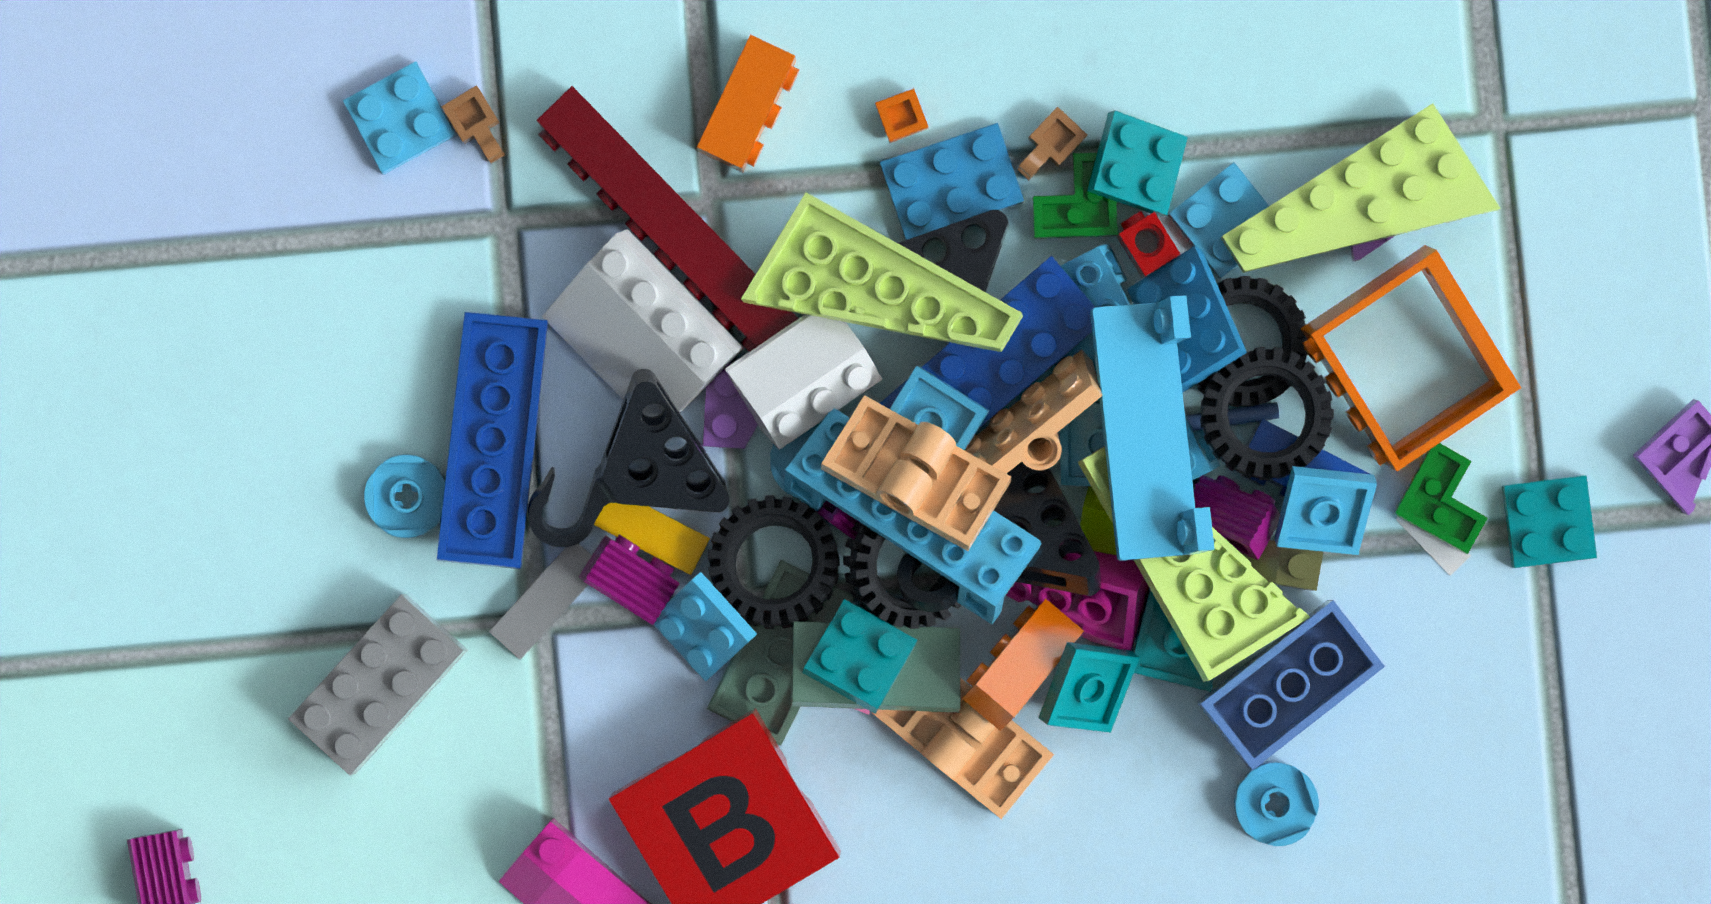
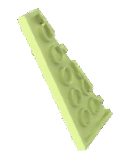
[1221,103,1501,273]
[741,192,1023,352]
[1078,446,1310,682]

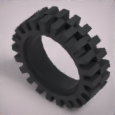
[1196,276,1308,407]
[1200,347,1334,480]
[708,495,840,629]
[843,521,962,629]

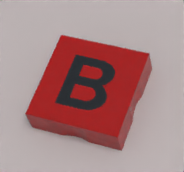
[609,708,841,904]

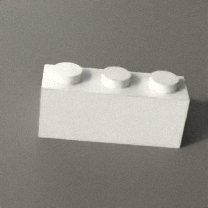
[725,314,883,450]

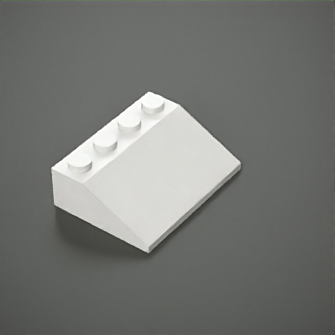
[542,229,744,417]

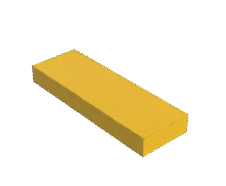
[594,503,711,575]

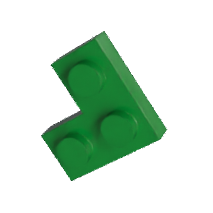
[1032,153,1118,239]
[1393,443,1488,554]

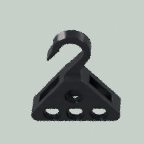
[898,210,1009,292]
[528,369,729,547]
[897,462,1102,612]

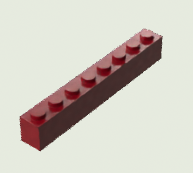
[536,86,799,352]

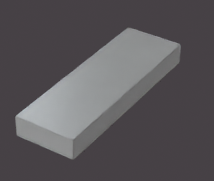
[489,543,592,660]

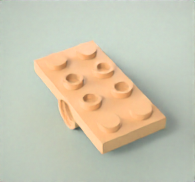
[965,349,1103,474]
[821,395,1011,551]
[872,678,1054,819]

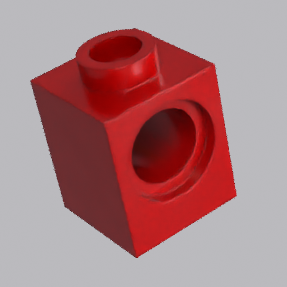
[1116,211,1180,279]

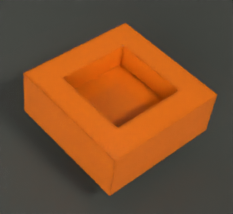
[875,88,929,143]

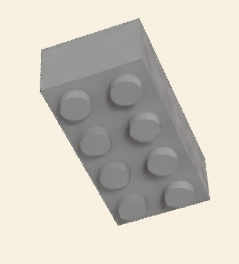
[288,594,468,775]

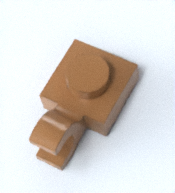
[441,85,505,164]
[1017,107,1088,181]

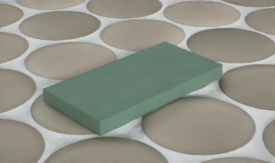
[707,560,854,746]
[791,621,960,713]

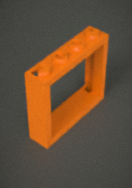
[1300,245,1521,471]

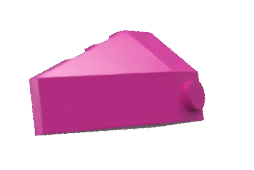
[1006,551,1149,651]
[498,818,651,904]

